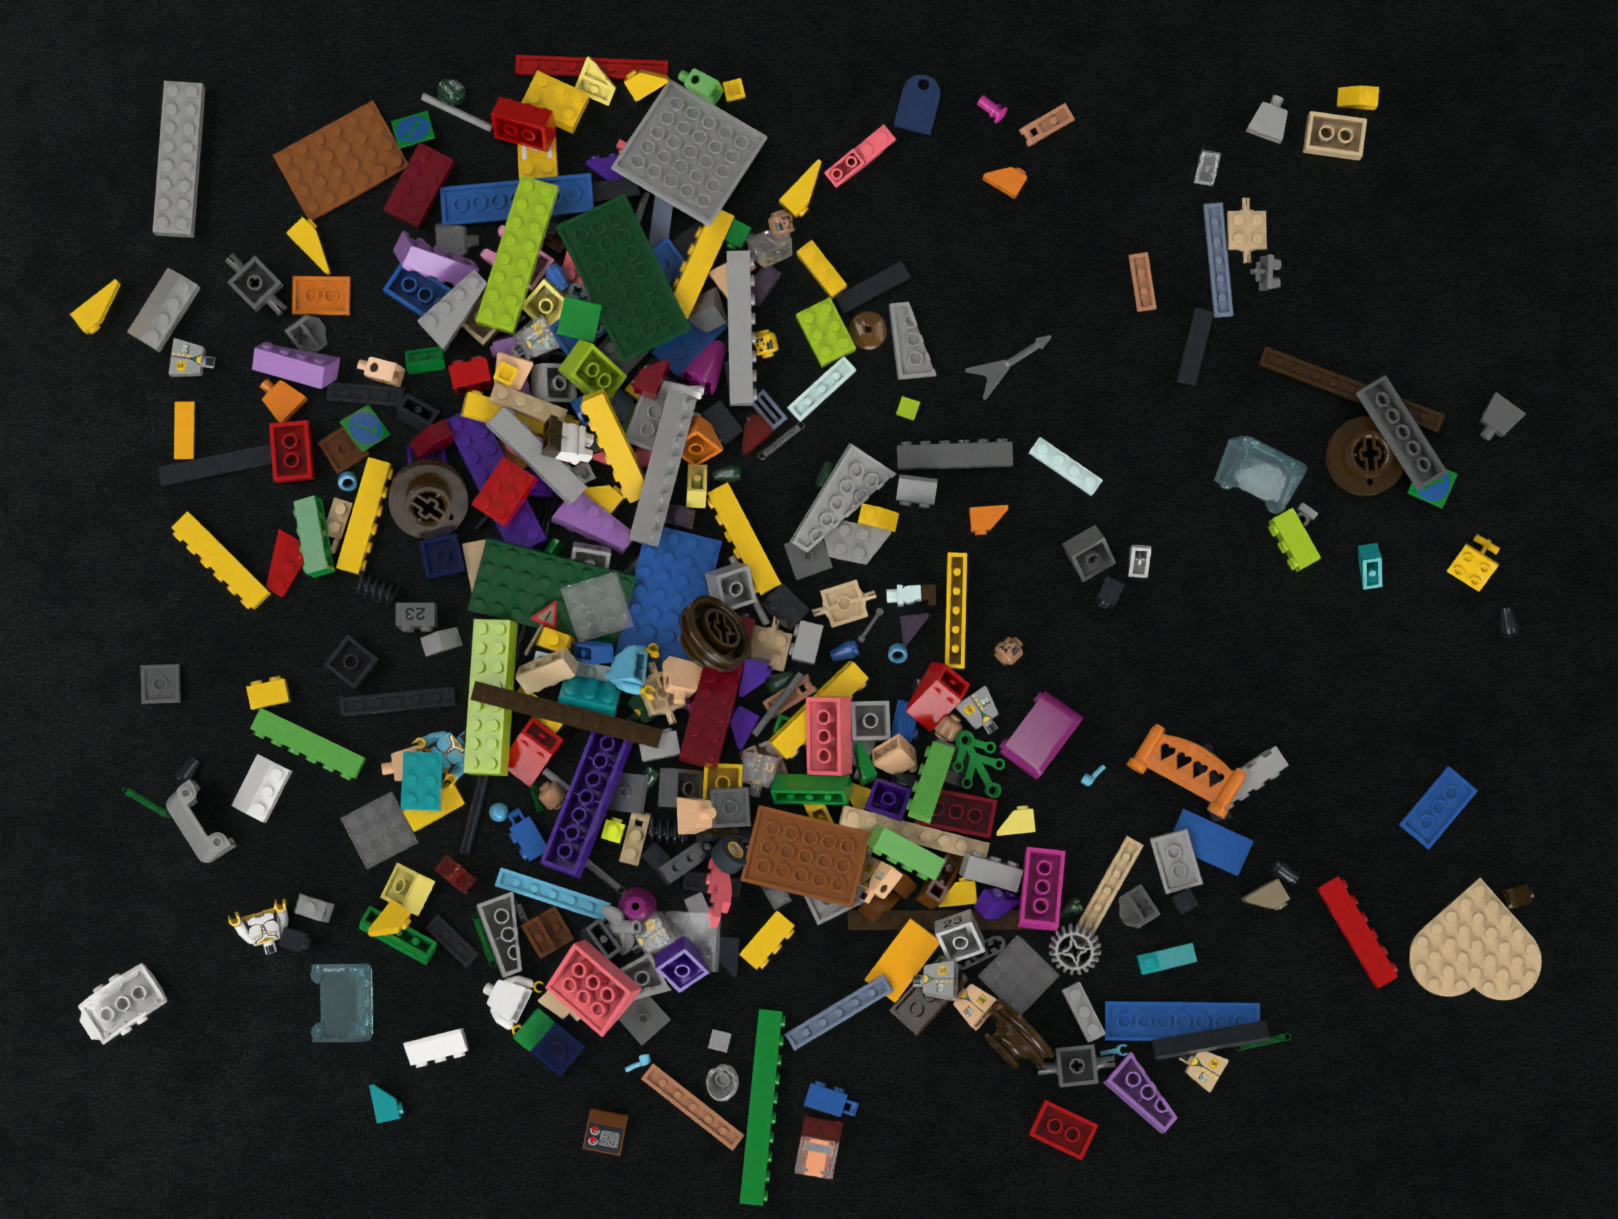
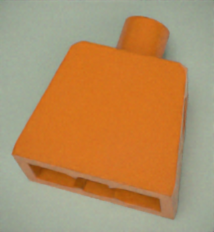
[260,378,308,423]

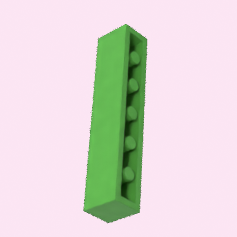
[250,708,366,780]

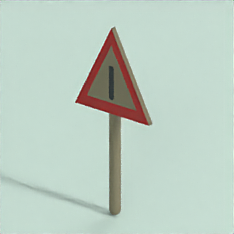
[524,600,557,655]

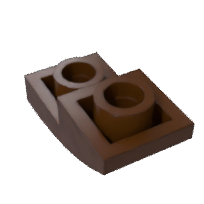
[858,890,900,923]

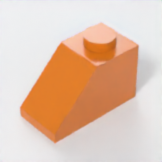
[982,167,1028,199]
[969,505,1008,535]

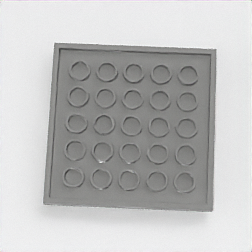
[611,79,767,227]

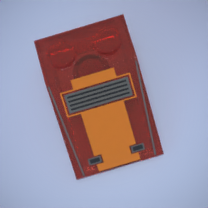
[794,1115,843,1180]

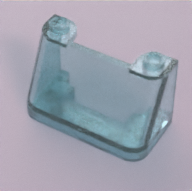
[1214,436,1308,514]
[311,964,373,1042]

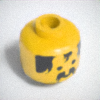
[752,329,778,359]

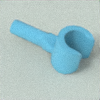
[1081,765,1105,786]
[1100,1044,1128,1056]
[625,1054,651,1072]

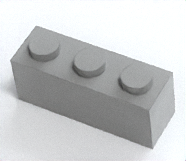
[959,851,1024,892]
[1061,982,1106,1043]

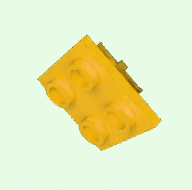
[1447,534,1500,591]

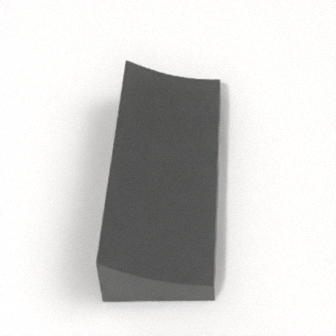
[1356,375,1447,490]

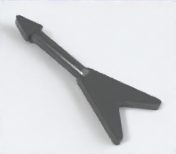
[965,335,1051,400]

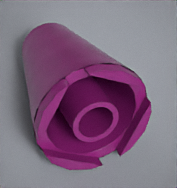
[680,340,728,395]
[618,887,657,925]

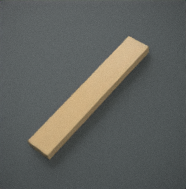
[1075,836,1144,944]

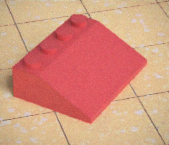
[545,940,642,1037]

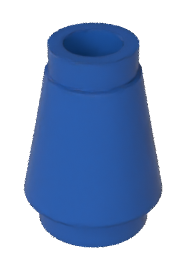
[544,263,570,292]
[830,640,860,661]

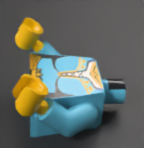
[605,643,660,700]
[412,731,466,788]

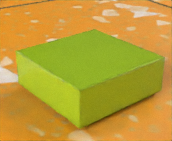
[896,396,920,421]

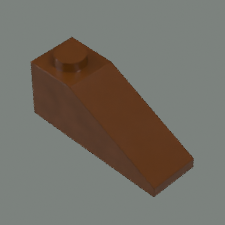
[916,852,964,910]

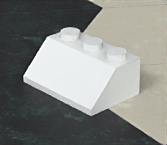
[231,754,292,823]
[403,1028,469,1068]

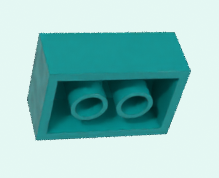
[558,675,621,717]
[401,751,444,812]

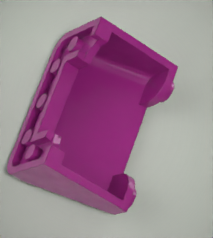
[999,691,1084,780]

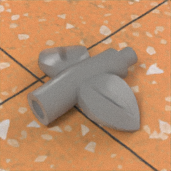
[602,906,641,956]

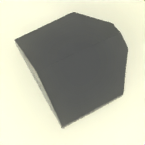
[689,287,728,333]
[285,315,327,353]
[1119,884,1160,928]

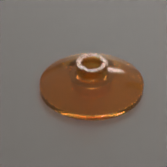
[849,311,887,350]

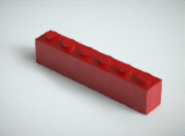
[1317,876,1398,988]

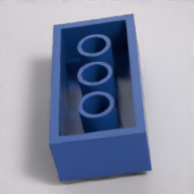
[383,263,452,317]

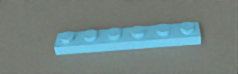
[495,868,611,922]

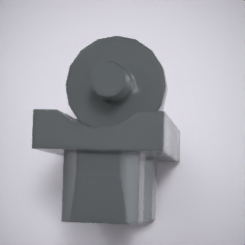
[1250,254,1281,291]

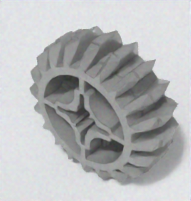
[1049,923,1101,975]

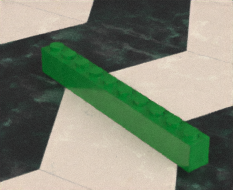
[740,1009,786,1206]

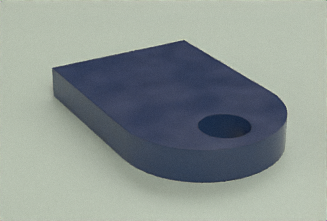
[893,75,940,136]

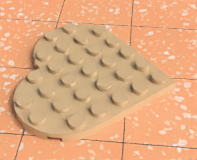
[1409,878,1541,1000]

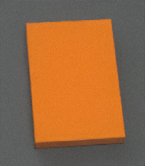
[292,276,351,315]

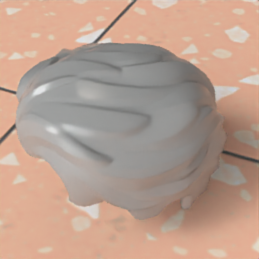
[706,1064,739,1101]

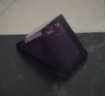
[899,613,930,647]

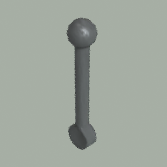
[858,608,883,642]

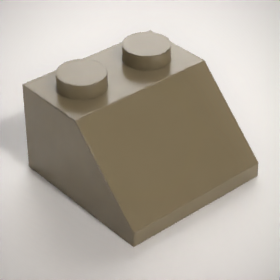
[1241,879,1290,910]

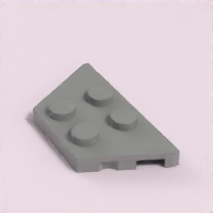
[824,520,891,565]

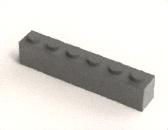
[897,439,1013,470]

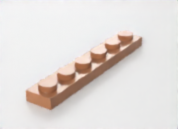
[641,1064,744,1151]

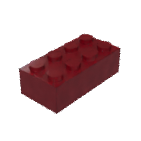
[384,142,455,230]
[914,789,997,838]

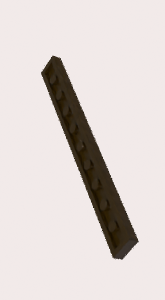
[1258,347,1445,433]
[470,681,663,749]
[848,910,1041,930]

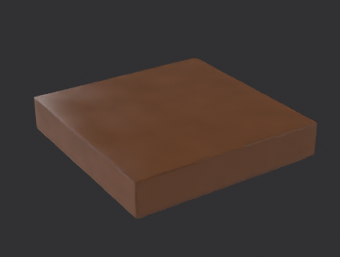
[317,427,371,475]

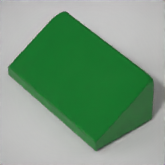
[405,346,446,374]
[513,1008,555,1051]

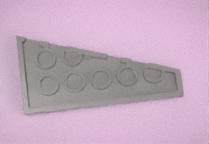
[790,444,896,552]

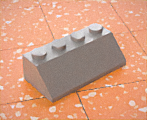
[127,268,200,352]

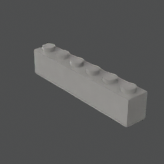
[486,407,587,505]

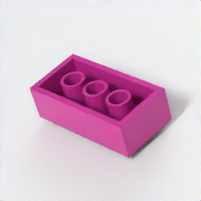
[1018,847,1066,931]

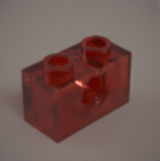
[434,855,478,894]

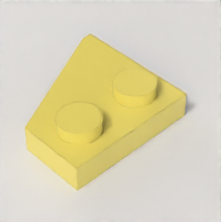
[575,56,617,106]

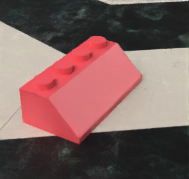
[806,696,852,776]

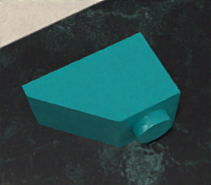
[1358,543,1382,590]
[369,1084,404,1123]

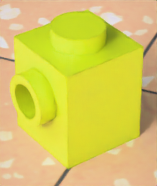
[601,817,626,844]

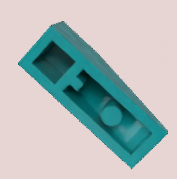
[1136,943,1197,975]

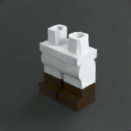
[541,414,594,465]

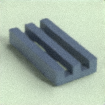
[753,389,788,431]

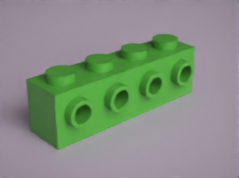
[906,741,955,824]
[866,824,945,881]

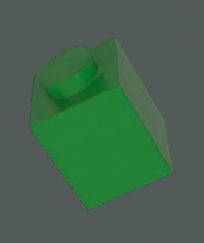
[724,219,751,251]

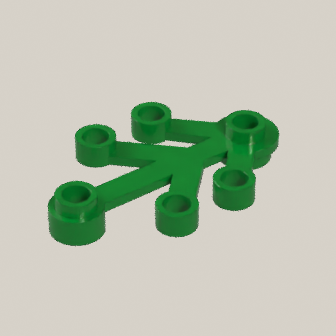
[951,730,1005,798]

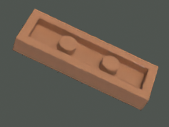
[1128,252,1156,312]

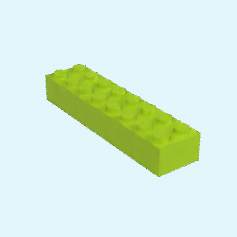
[476,175,559,335]
[463,619,518,776]

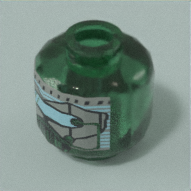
[437,78,466,106]

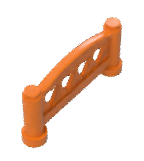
[1127,724,1247,819]

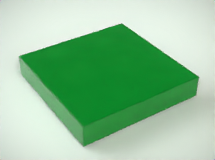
[557,296,603,343]

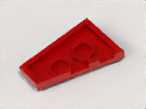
[266,529,304,598]

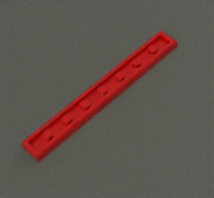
[515,55,668,79]

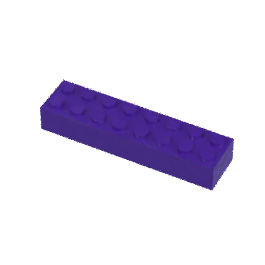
[446,412,549,549]
[540,732,634,879]

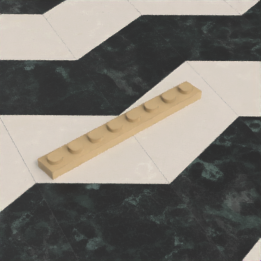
[839,805,990,857]

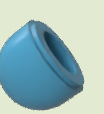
[338,471,357,491]
[888,643,908,663]
[489,803,509,822]

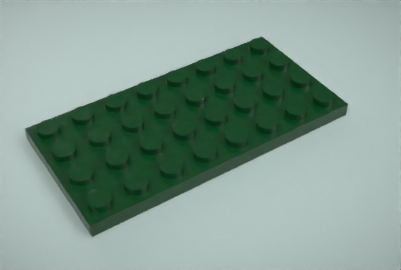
[556,193,692,363]
[468,537,636,648]

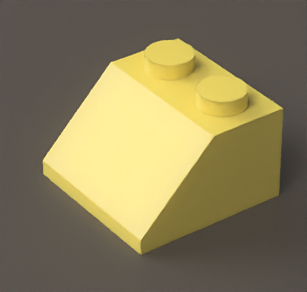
[523,278,568,332]
[380,863,435,916]

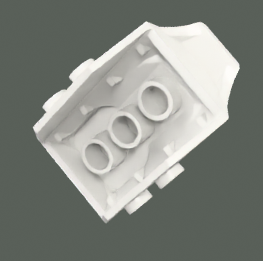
[78,963,167,1045]

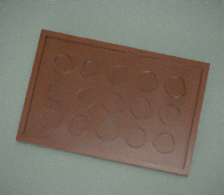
[273,100,408,221]
[740,805,872,908]

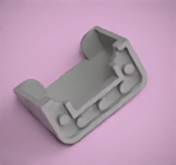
[166,780,237,863]

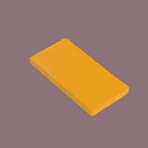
[864,918,940,1003]

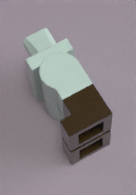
[887,584,936,607]

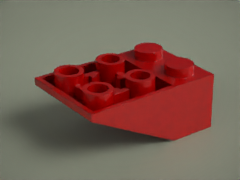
[905,662,970,731]
[508,717,564,787]

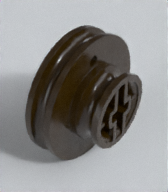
[1326,416,1404,496]
[389,459,468,539]
[679,595,752,672]
[984,998,1055,1069]

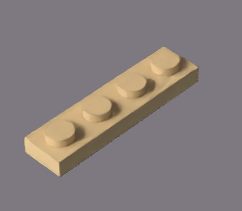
[488,382,567,423]

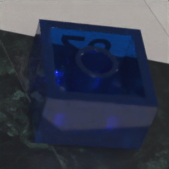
[419,533,467,580]
[531,1022,586,1077]

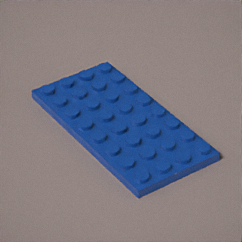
[615,527,722,677]

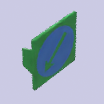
[391,111,435,149]
[340,405,391,452]
[1407,469,1458,509]

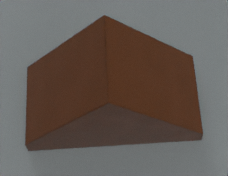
[886,861,918,900]

